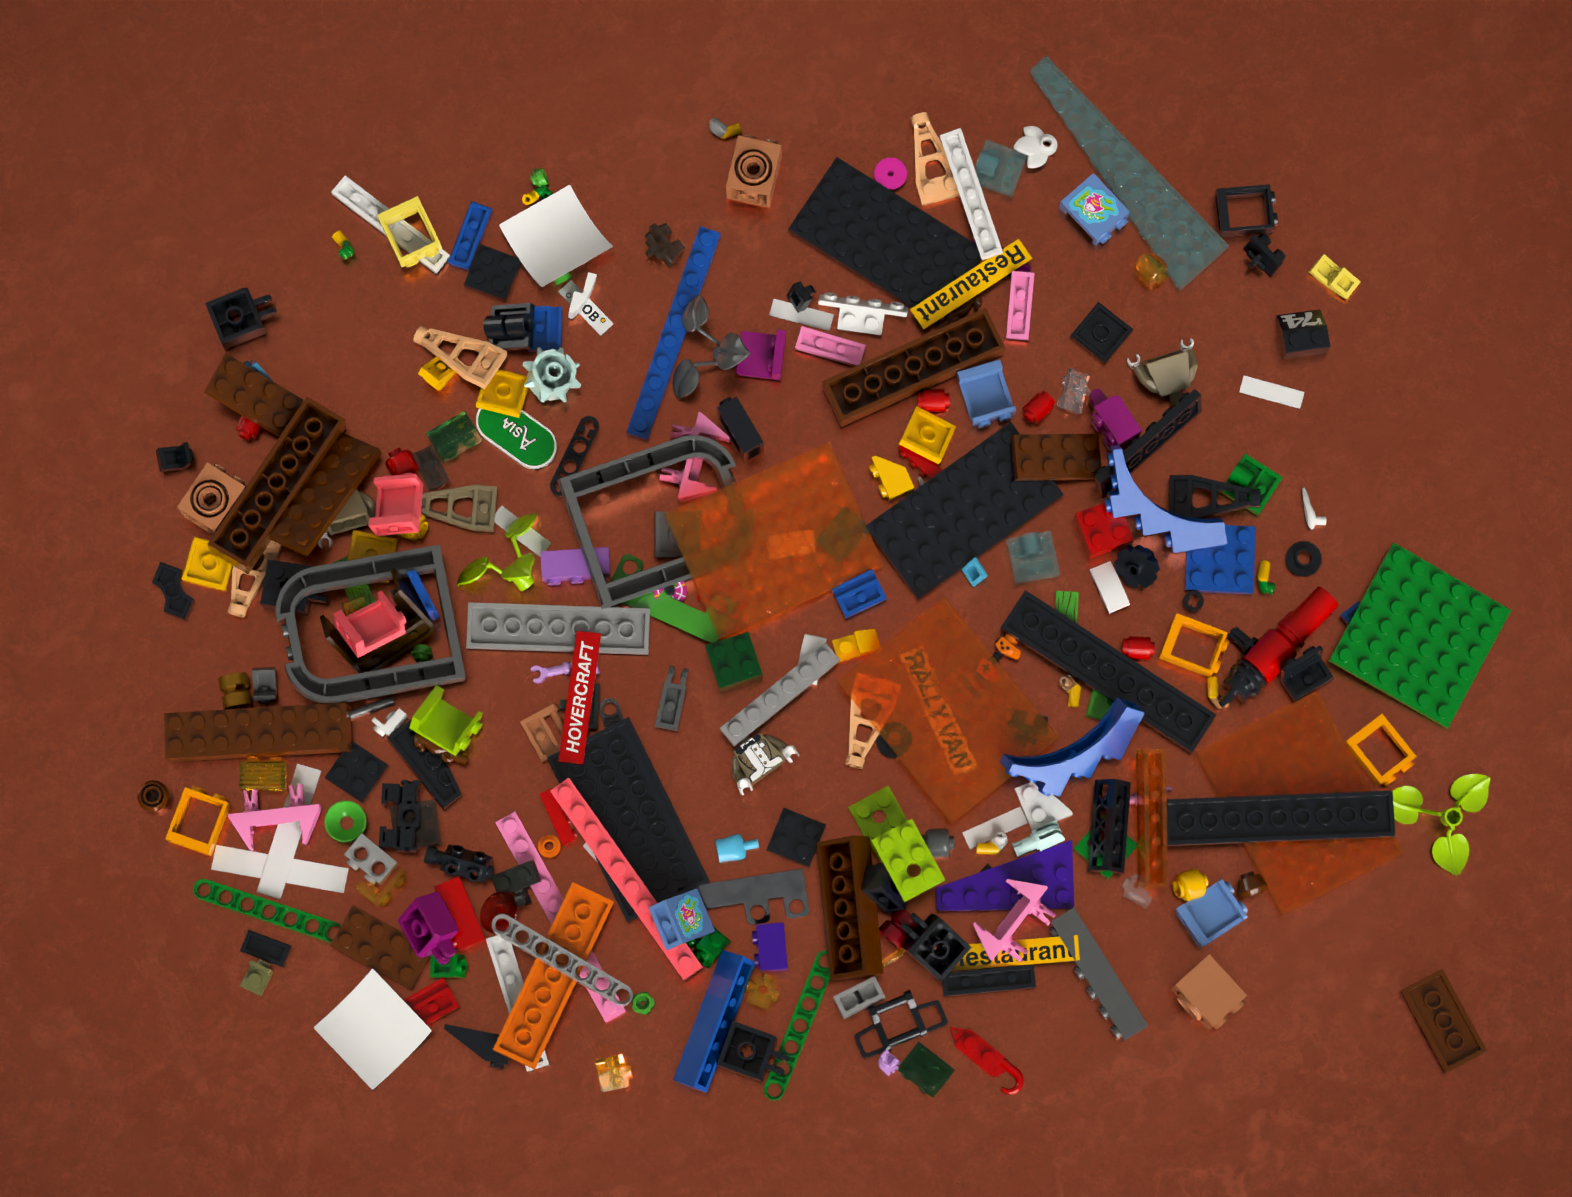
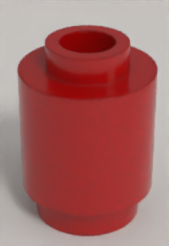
[918,389,950,412]
[1022,391,1055,424]
[235,416,261,441]
[1122,636,1155,660]

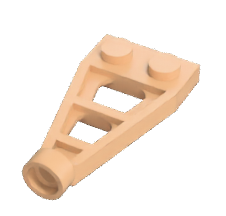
[910,112,960,206]
[413,326,507,389]
[227,540,282,618]
[845,673,901,769]

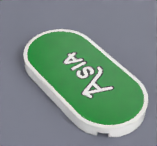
[476,408,557,469]

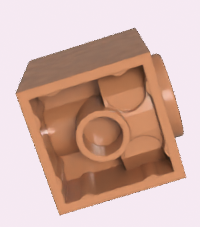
[726,134,782,208]
[177,462,247,535]
[1171,954,1247,1030]

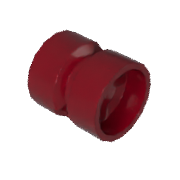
[879,910,919,949]

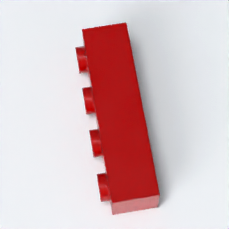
[898,445,943,480]
[539,788,577,847]

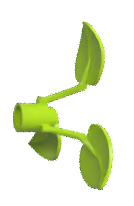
[457,512,537,591]
[1393,774,1490,876]

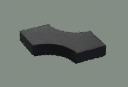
[152,562,194,621]

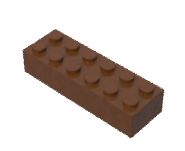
[816,835,884,980]

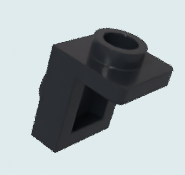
[155,442,193,472]

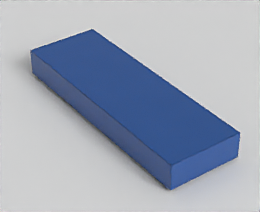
[448,201,493,271]

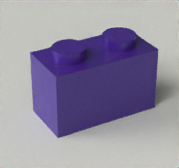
[752,922,788,973]

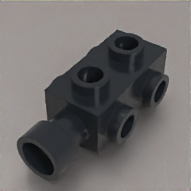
[424,844,494,883]

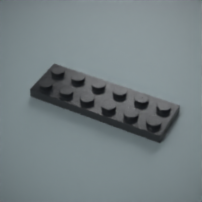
[1095,389,1202,498]

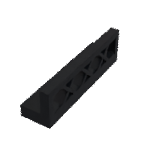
[1088,779,1131,873]

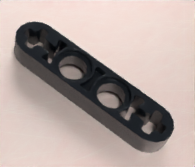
[550,416,600,498]

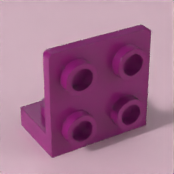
[736,329,786,380]

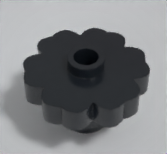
[1114,545,1160,588]

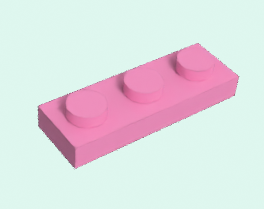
[1006,271,1035,340]
[795,326,866,367]

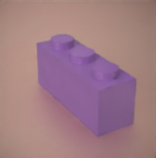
[540,547,611,585]

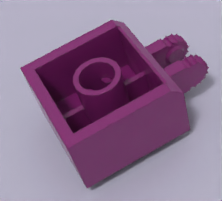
[1089,388,1142,451]
[398,891,459,965]

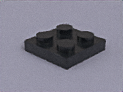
[464,244,522,302]
[325,741,389,803]
[766,808,826,868]

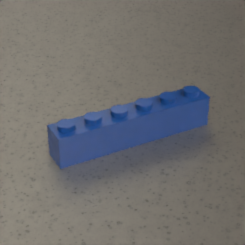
[673,950,755,1093]

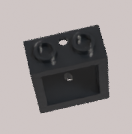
[1214,184,1278,238]
[717,396,764,463]

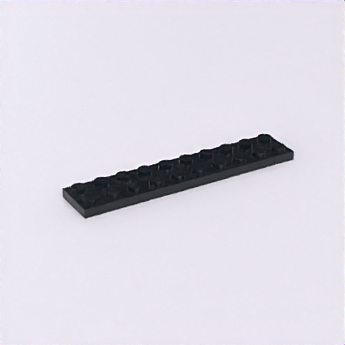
[1000,590,1216,753]
[1162,790,1396,846]

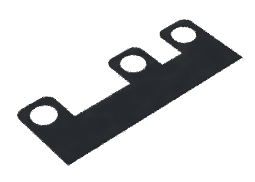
[678,869,809,924]

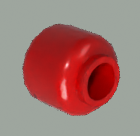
[385,447,419,476]

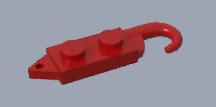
[950,1027,1024,1094]

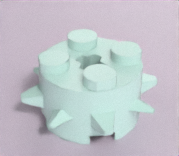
[523,347,581,403]

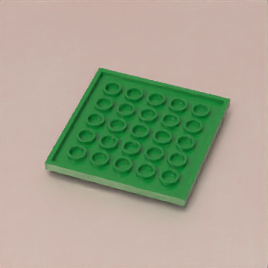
[1328,543,1511,728]

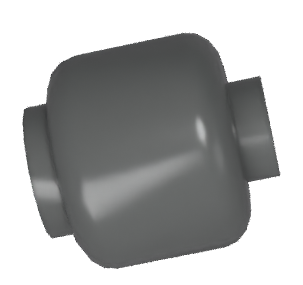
[922,828,955,858]

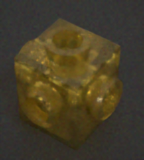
[745,973,780,1011]
[595,1054,632,1092]

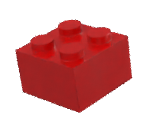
[1074,503,1134,560]

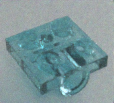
[975,140,1028,197]
[1006,531,1060,585]

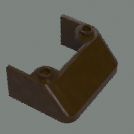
[320,568,435,673]

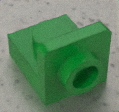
[430,954,467,978]

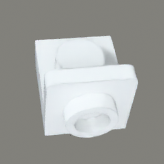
[371,708,408,737]

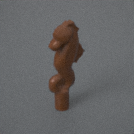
[934,294,982,330]
[413,734,468,765]

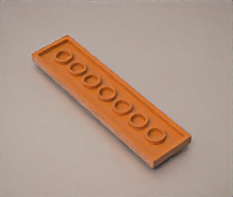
[493,882,614,1070]

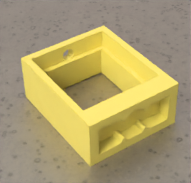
[377,196,442,268]

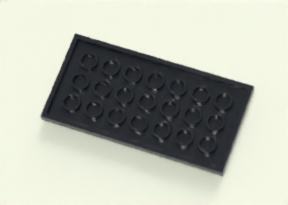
[788,157,982,324]
[865,422,1064,600]
[547,717,710,922]

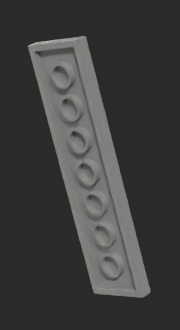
[466,602,650,655]

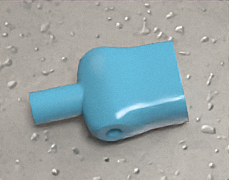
[715,834,759,863]

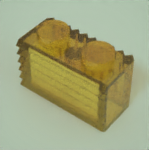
[239,757,288,791]

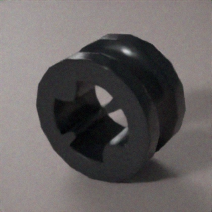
[1183,591,1204,613]

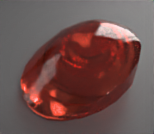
[480,892,519,933]

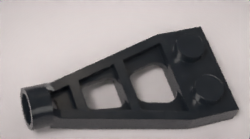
[1169,475,1261,519]

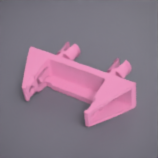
[659,412,730,503]
[228,784,322,851]
[973,879,1056,963]

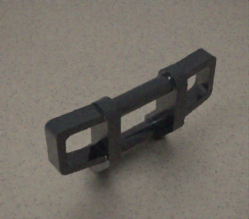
[854,989,948,1059]

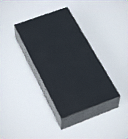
[240,930,292,968]

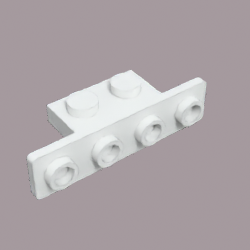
[818,292,908,335]

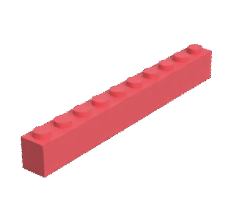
[550,778,703,981]

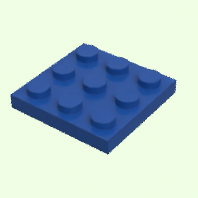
[1185,525,1256,595]

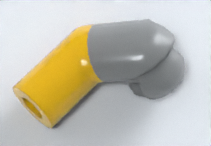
[709,118,742,139]

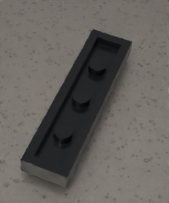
[942,964,1036,997]

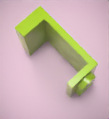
[409,685,483,756]

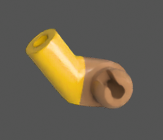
[1059,675,1081,708]
[1207,677,1230,709]

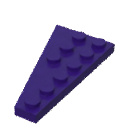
[935,840,1074,912]

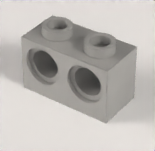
[344,833,399,886]
[833,976,885,1020]

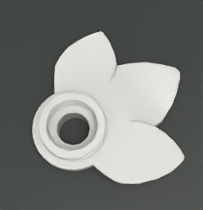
[1014,126,1058,168]

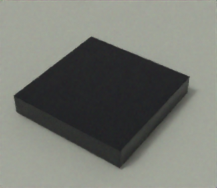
[1070,302,1133,364]

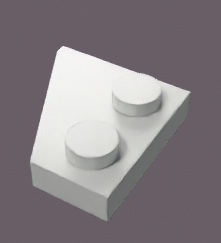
[1014,782,1073,830]

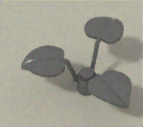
[673,294,750,400]

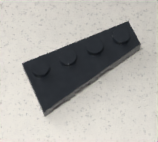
[387,719,462,810]

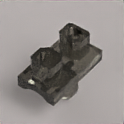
[645,223,685,267]
[412,445,450,491]

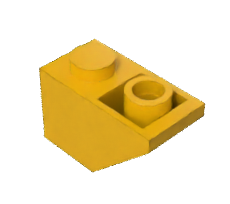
[869,456,914,502]

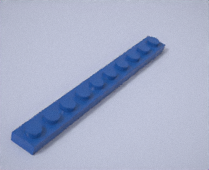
[626,226,721,441]

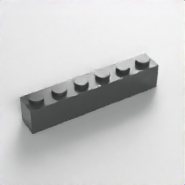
[1048,908,1148,1042]

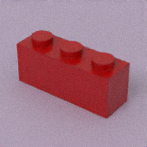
[434,876,486,953]

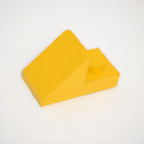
[418,351,456,391]
[832,629,882,663]

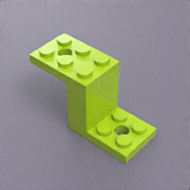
[848,786,945,902]

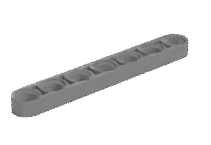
[492,914,633,1006]

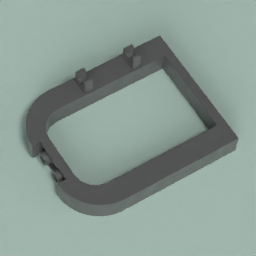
[557,435,754,609]
[275,545,466,704]

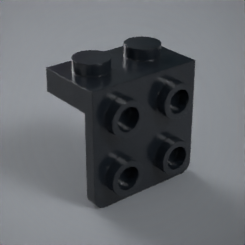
[1280,646,1334,702]

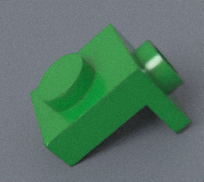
[692,927,731,968]

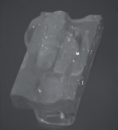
[1057,368,1091,414]

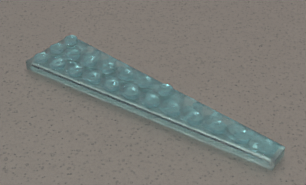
[1030,56,1229,291]

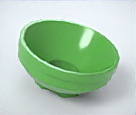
[324,800,367,842]

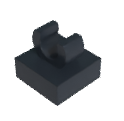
[787,281,816,313]

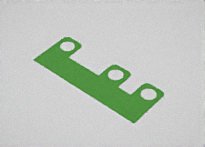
[610,554,734,643]

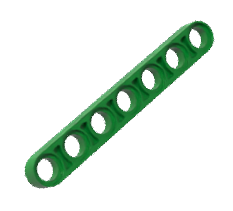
[193,879,341,943]
[764,950,830,1101]

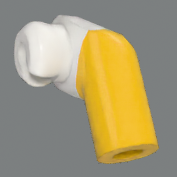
[976,831,1008,855]

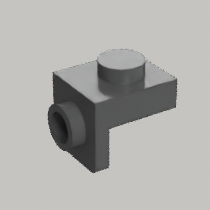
[252,667,278,703]

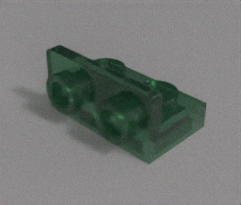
[426,411,482,463]
[897,1042,955,1098]

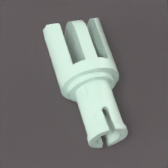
[1012,820,1065,857]

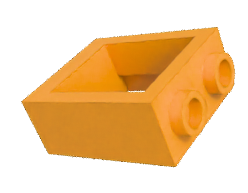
[1159,613,1229,678]
[1344,714,1417,787]
[165,786,231,856]

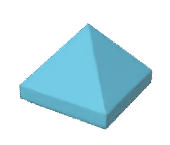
[961,557,988,587]

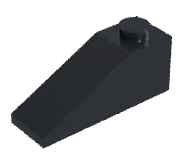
[444,1024,511,1069]

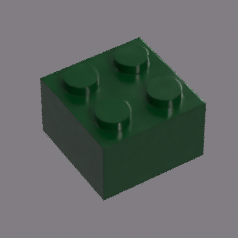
[705,632,763,692]

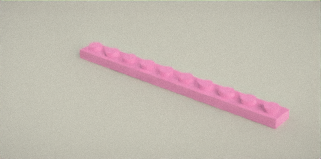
[495,812,626,1023]

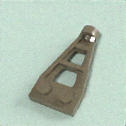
[421,485,498,532]

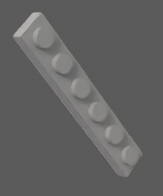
[720,643,840,747]

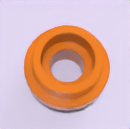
[538,835,561,858]

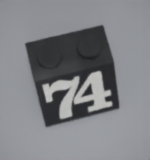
[1276,309,1331,359]

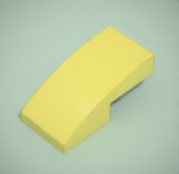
[1309,254,1360,299]

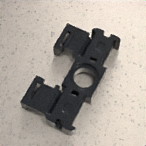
[379,780,422,852]

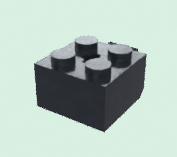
[205,287,277,350]
[260,559,327,615]
[901,913,972,982]
[717,1021,790,1083]

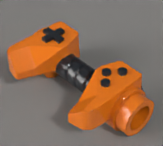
[974,634,1021,684]

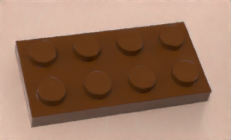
[204,353,303,437]
[1011,434,1102,481]
[330,905,430,990]
[1401,969,1487,1073]

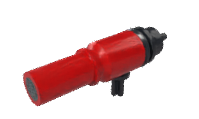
[1219,586,1339,707]

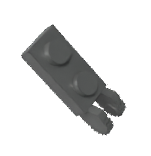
[655,666,689,731]

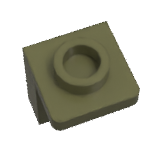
[240,959,274,996]

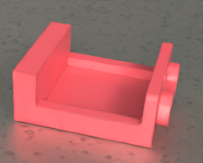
[369,473,424,536]
[333,590,406,658]

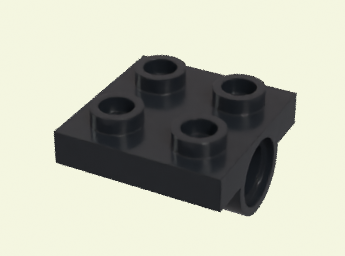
[483,303,535,350]

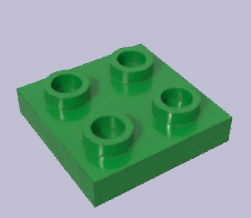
[1220,453,1283,516]

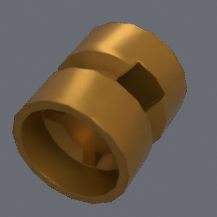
[218,672,253,710]

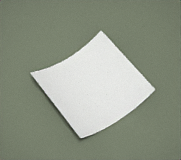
[499,185,613,287]
[314,969,432,1090]

